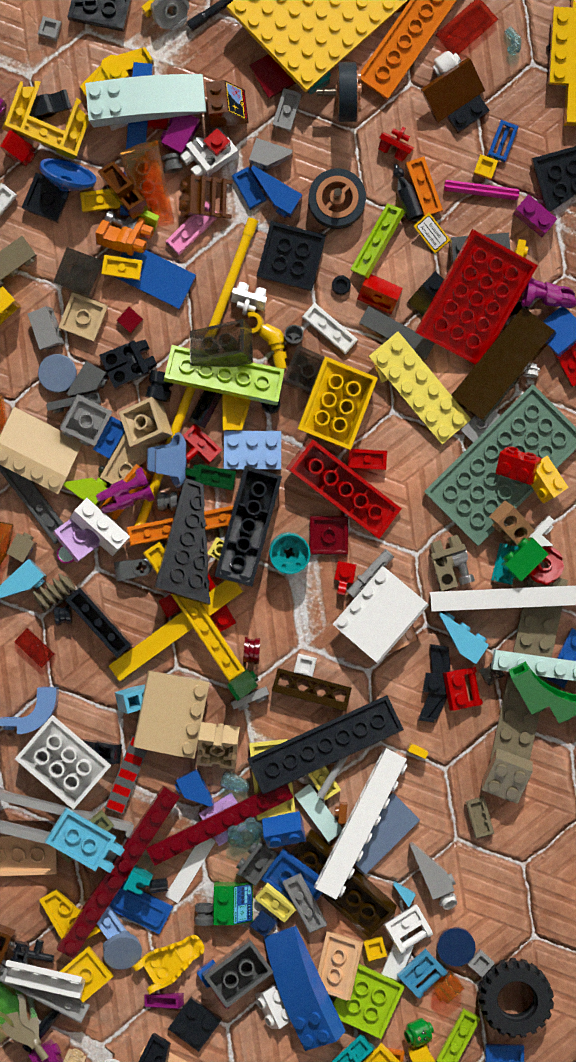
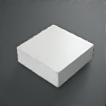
[294,653,317,677]

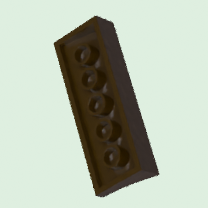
[451,306,557,422]
[290,829,397,938]

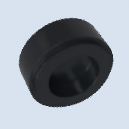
[332,275,351,295]

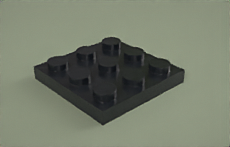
[256,221,326,292]

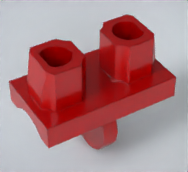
[378,127,414,162]

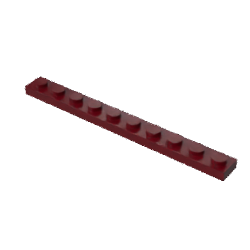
[57,786,180,959]

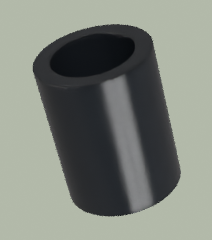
[149,877,169,894]

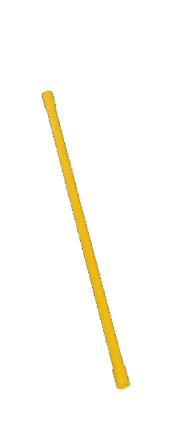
[134,217,259,526]

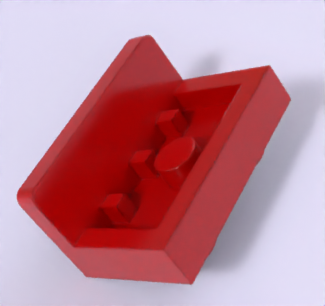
[495,447,542,485]

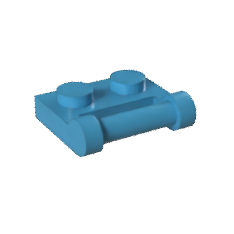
[397,948,448,999]

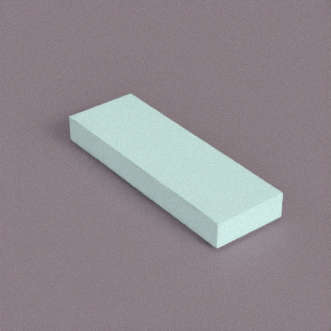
[294,783,343,842]

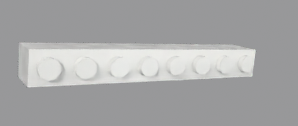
[314,748,407,899]

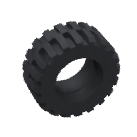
[477,958,554,1038]

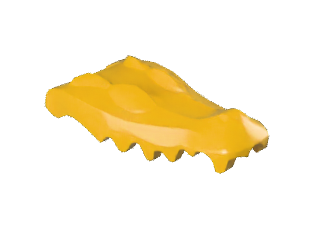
[132,934,205,995]

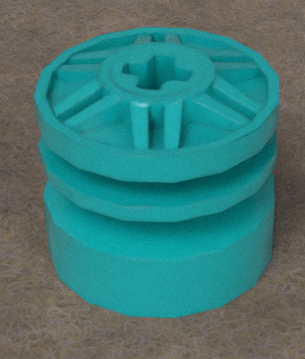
[269,532,311,574]

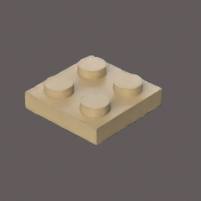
[58,292,108,342]

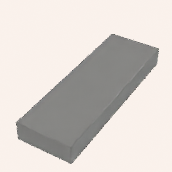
[283,873,327,933]

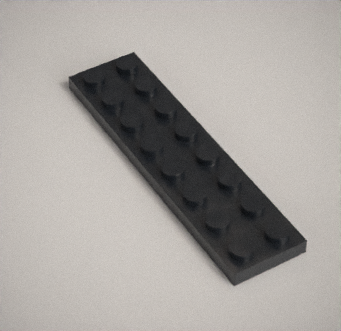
[247,695,404,795]

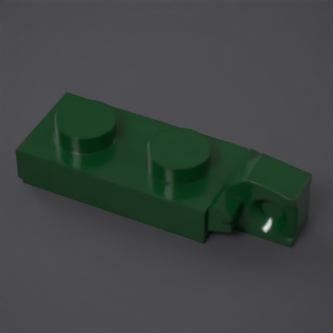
[185,464,236,491]

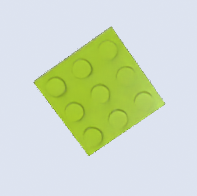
[333,964,405,1039]

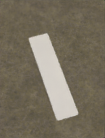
[166,838,216,903]

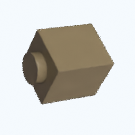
[7,532,37,563]

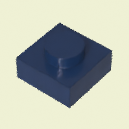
[250,909,277,938]

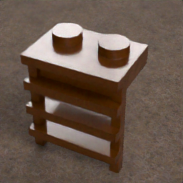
[179,174,233,219]

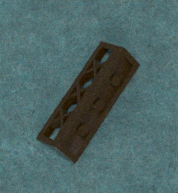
[272,668,352,711]

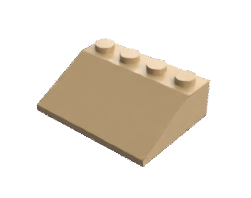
[0,407,82,494]
[133,670,210,759]

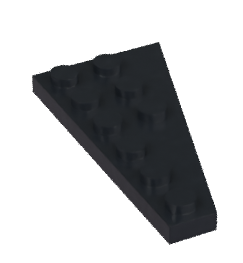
[531,146,576,212]
[154,478,211,605]

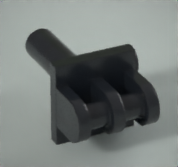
[10,939,54,964]

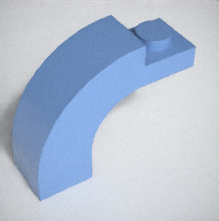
[0,687,59,734]

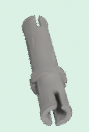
[346,549,394,599]

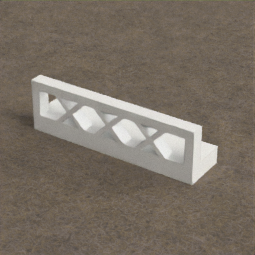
[5,960,86,1000]

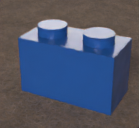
[262,811,306,849]

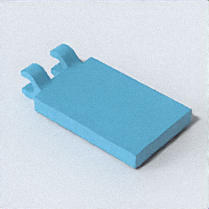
[45,807,125,873]

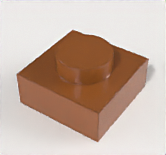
[334,801,348,824]

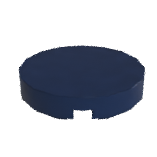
[437,927,476,967]

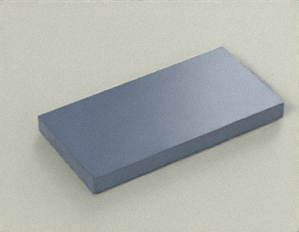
[355,792,420,874]

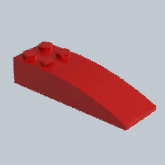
[286,438,402,539]

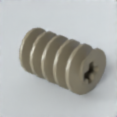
[33,573,77,612]

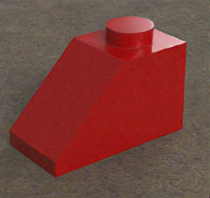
[0,129,36,167]

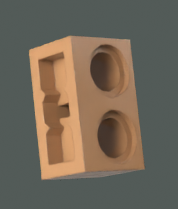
[489,501,535,545]

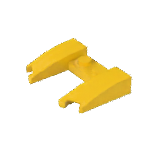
[2,81,89,160]

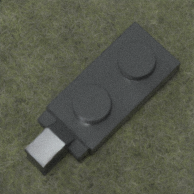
[46,392,101,414]

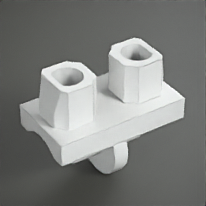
[231,282,267,315]

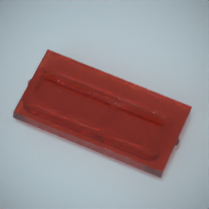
[435,0,498,55]

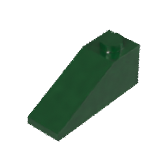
[227,669,259,701]

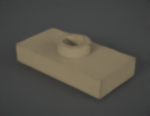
[465,796,494,839]

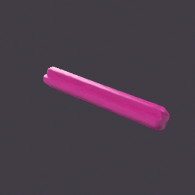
[444,180,519,200]

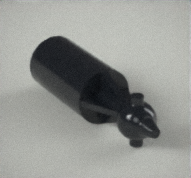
[393,164,423,221]

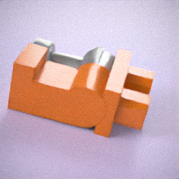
[95,211,154,256]

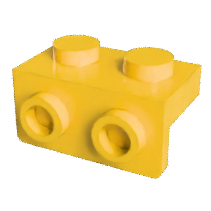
[531,456,569,503]

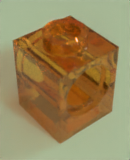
[433,970,465,1004]

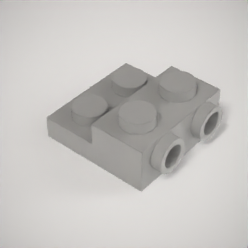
[60,394,112,446]

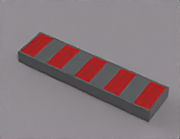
[105,735,147,814]

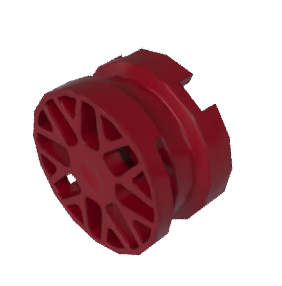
[243,637,260,664]

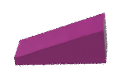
[144,993,184,1009]

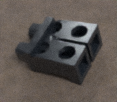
[99,339,158,390]

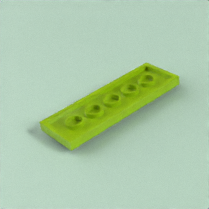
[164,345,285,406]

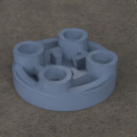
[38,354,77,393]
[103,930,142,970]

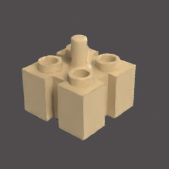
[197,722,240,770]

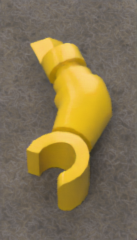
[247,312,287,369]

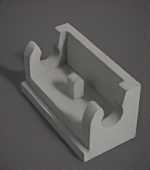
[27,306,65,350]

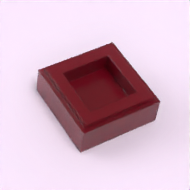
[116,307,144,333]

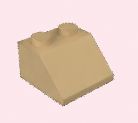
[119,397,173,448]

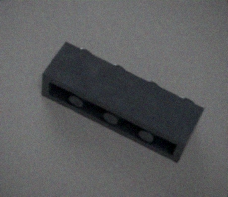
[66,587,133,658]

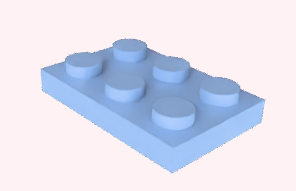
[224,431,281,470]

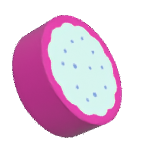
[57,545,74,563]

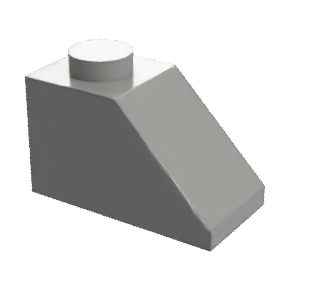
[249,138,293,170]

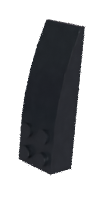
[214,466,282,587]

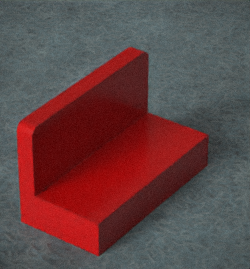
[357,274,403,314]

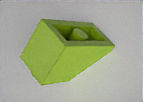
[63,477,107,506]

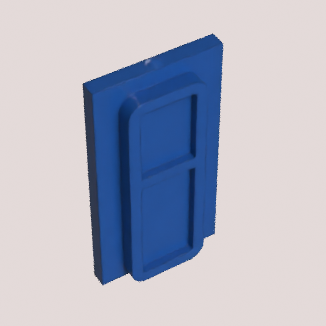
[110,881,173,934]

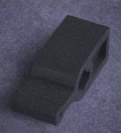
[29,89,72,120]

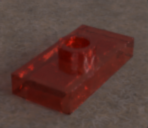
[14,628,55,668]

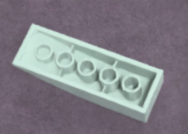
[85,74,206,127]

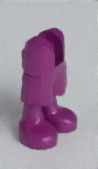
[522,277,576,308]
[96,467,155,513]

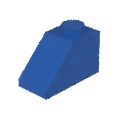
[175,768,215,807]

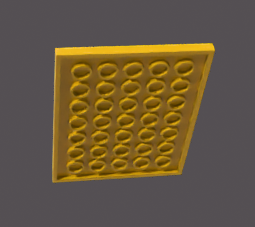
[226,0,409,93]

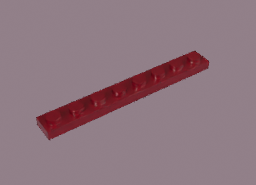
[146,784,294,866]

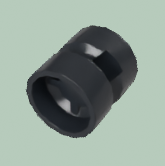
[145,370,174,402]

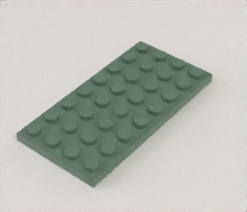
[424,384,576,546]

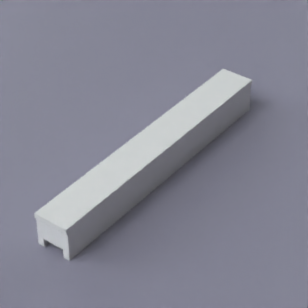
[430,586,576,611]

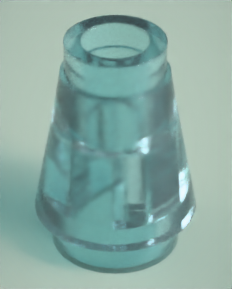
[220,771,250,793]

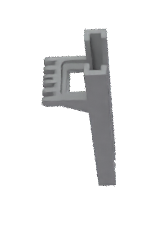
[0,787,134,860]

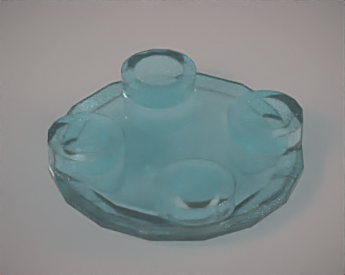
[227,817,263,848]

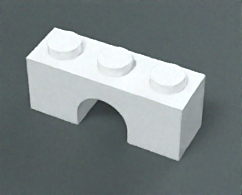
[70,498,130,556]

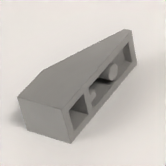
[409,842,456,900]

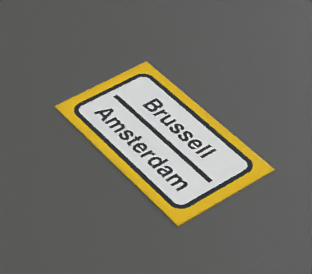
[414,213,450,253]

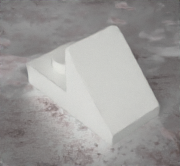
[529,516,555,546]

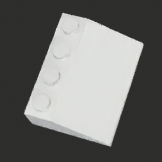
[333,566,429,664]
[15,715,111,810]

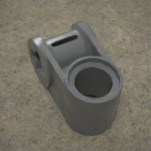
[114,559,152,581]

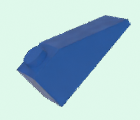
[251,165,302,218]

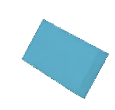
[393,881,416,907]

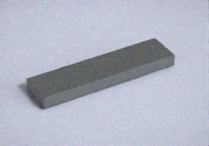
[359,306,435,360]

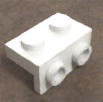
[255,984,291,1029]

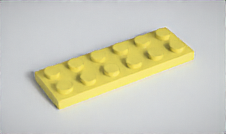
[368,331,471,444]

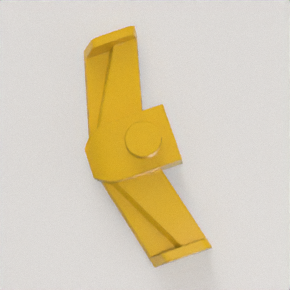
[80,47,154,98]

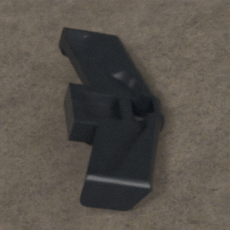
[418,644,451,722]

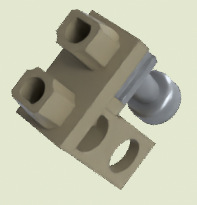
[430,535,475,591]

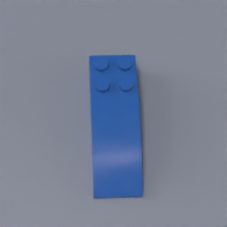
[264,926,346,1051]

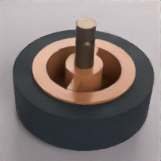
[316,62,362,122]
[308,168,366,229]

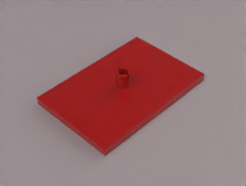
[415,229,538,364]

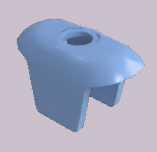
[147,432,186,488]

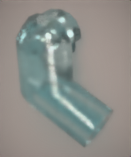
[504,26,522,55]

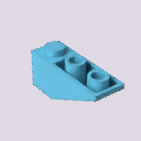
[438,612,489,664]

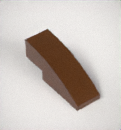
[98,161,148,219]

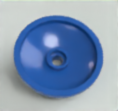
[39,158,97,192]

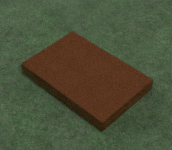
[420,58,485,122]

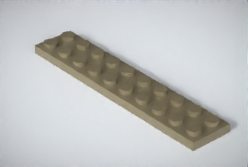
[490,577,568,760]

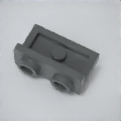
[236,840,278,886]

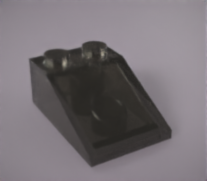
[190,319,253,367]

